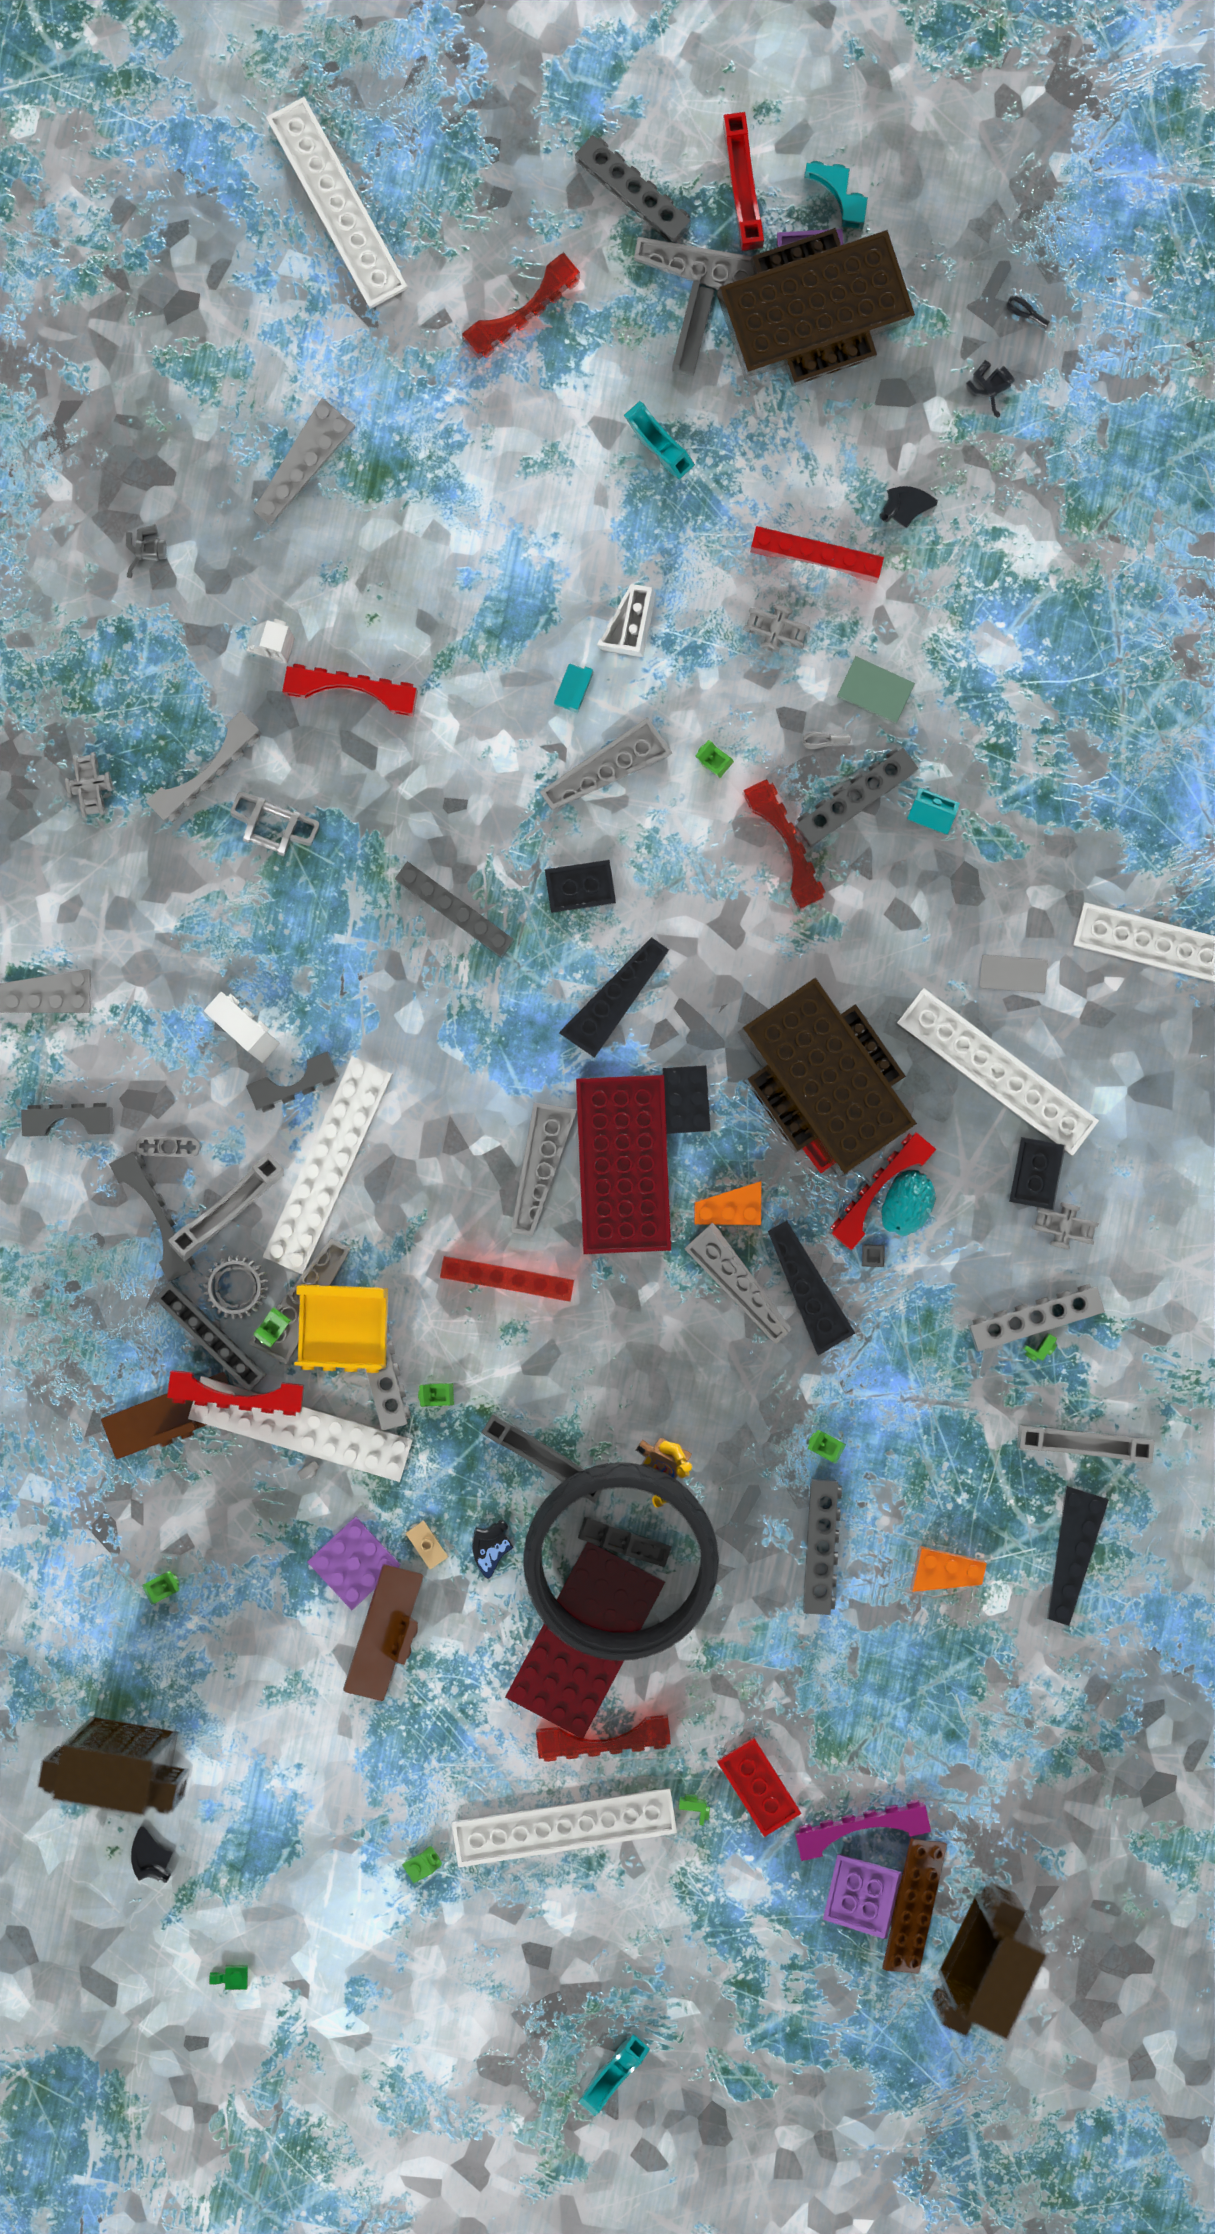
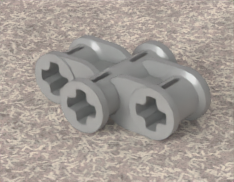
[743,604,810,653]
[65,752,113,818]
[1032,1202,1099,1250]

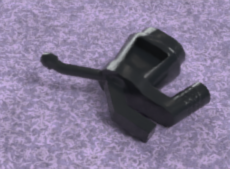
[966,360,1015,418]

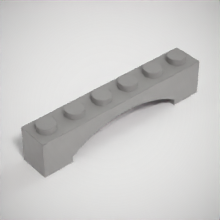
[146,711,261,823]
[168,1153,284,1262]
[1017,1425,1155,1463]

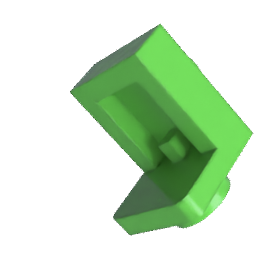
[695,740,734,778]
[253,1307,291,1347]
[1022,1333,1057,1362]
[418,1383,454,1407]
[808,1430,846,1464]
[142,1571,180,1605]
[679,1794,710,1826]
[402,1846,442,1883]

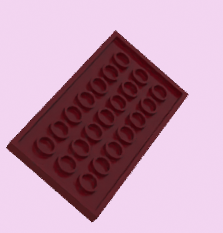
[576,1075,671,1254]
[505,1542,666,1739]

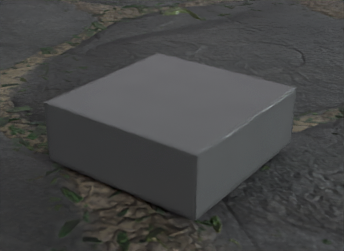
[861,1244,885,1267]

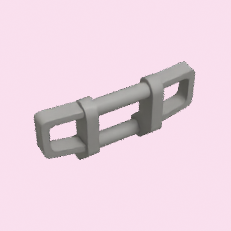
[230,792,319,857]

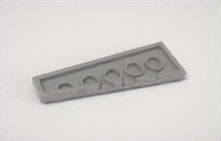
[634,237,755,290]
[253,398,356,526]
[540,717,672,811]
[0,969,91,1013]
[511,1102,577,1236]
[684,1223,792,1344]
[248,1238,351,1365]

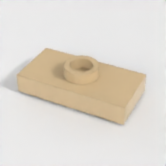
[405,1520,449,1569]

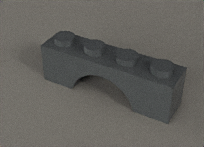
[246,1051,339,1113]
[21,1103,113,1137]

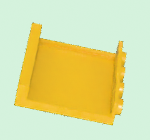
[294,1284,388,1373]

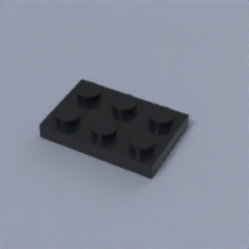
[545,860,616,913]
[662,1065,711,1134]
[1009,1137,1066,1210]

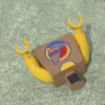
[635,1438,692,1508]

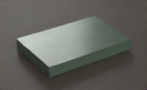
[837,656,915,724]

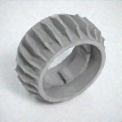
[203,1255,269,1319]

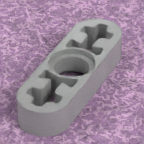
[136,1136,201,1157]

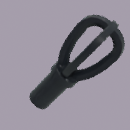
[1006,295,1050,329]

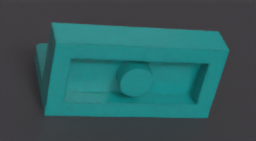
[554,664,593,714]
[907,787,960,834]

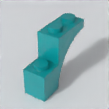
[804,161,868,229]
[624,401,695,479]
[578,2034,650,2117]

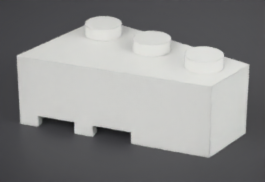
[597,584,656,657]
[246,619,295,663]
[204,992,280,1063]

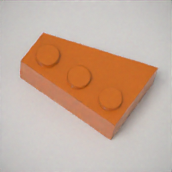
[694,1181,761,1225]
[910,1546,987,1592]

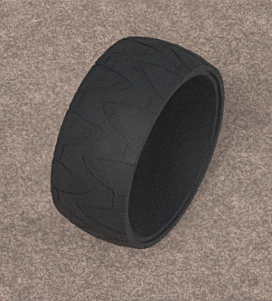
[523,1462,719,1661]

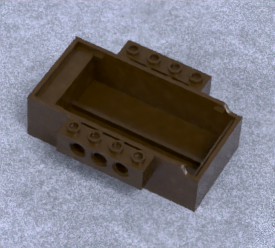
[717,228,915,387]
[738,977,917,1176]
[37,1716,190,1816]
[932,1882,1048,2040]

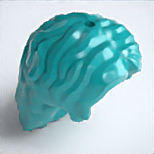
[881,1170,936,1236]

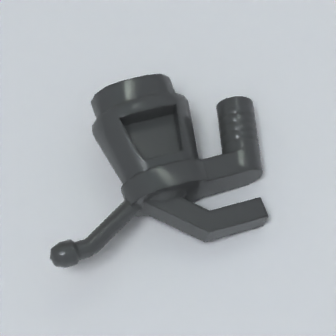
[126,524,167,578]

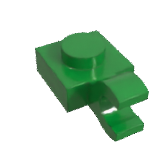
[209,1965,248,1990]

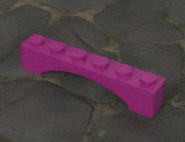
[794,1800,931,1861]

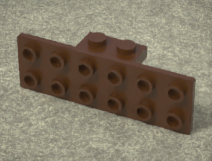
[101,1372,229,1459]
[343,1564,423,1701]
[882,1838,947,1974]

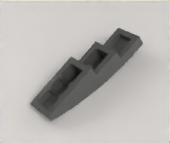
[578,1517,672,1567]

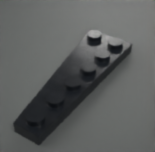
[559,937,670,1058]
[768,1220,855,1356]
[1047,1486,1109,1626]

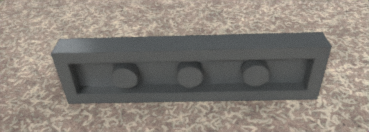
[672,280,714,376]

